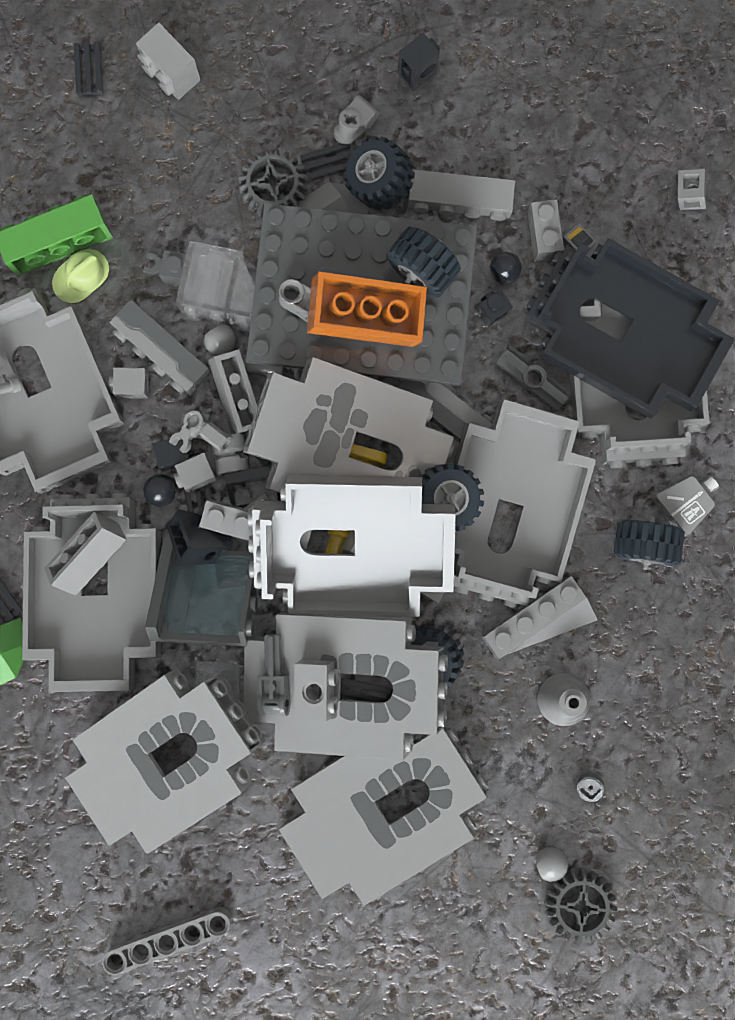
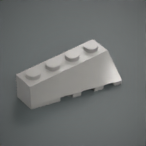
[481,576,597,659]

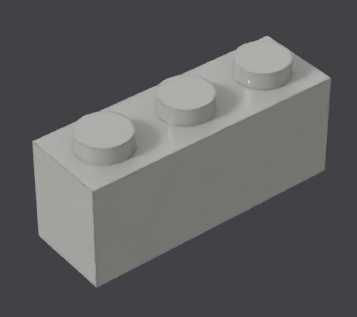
[208,349,257,434]
[44,511,126,596]

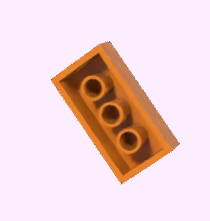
[307,272,427,347]

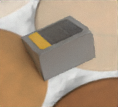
[562,223,597,250]

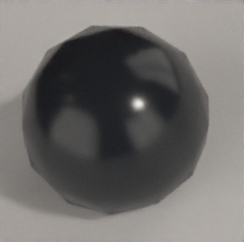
[489,251,522,285]
[143,474,176,507]

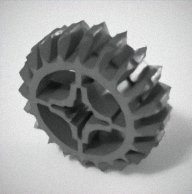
[238,148,308,217]
[544,868,618,944]

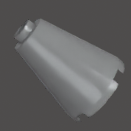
[537,673,590,726]

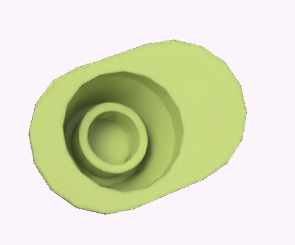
[52,249,109,304]

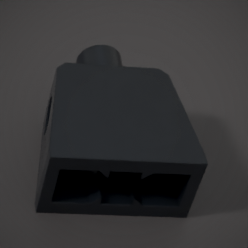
[166,509,233,565]

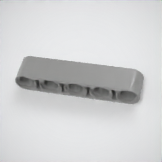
[102,907,232,975]

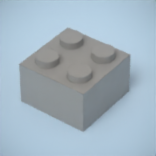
[136,23,200,100]

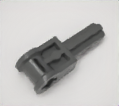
[257,634,291,716]

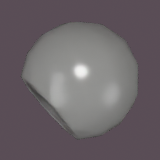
[204,324,237,356]
[535,846,568,882]

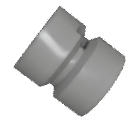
[212,434,250,476]

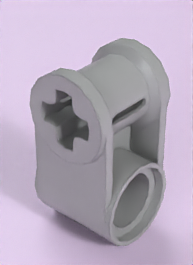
[334,95,380,144]
[279,279,311,323]

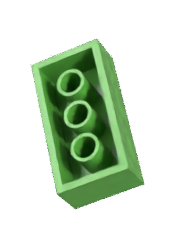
[0,194,113,276]

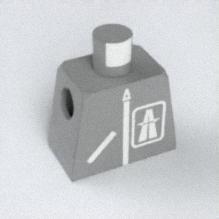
[651,475,719,536]

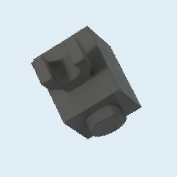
[143,250,193,288]

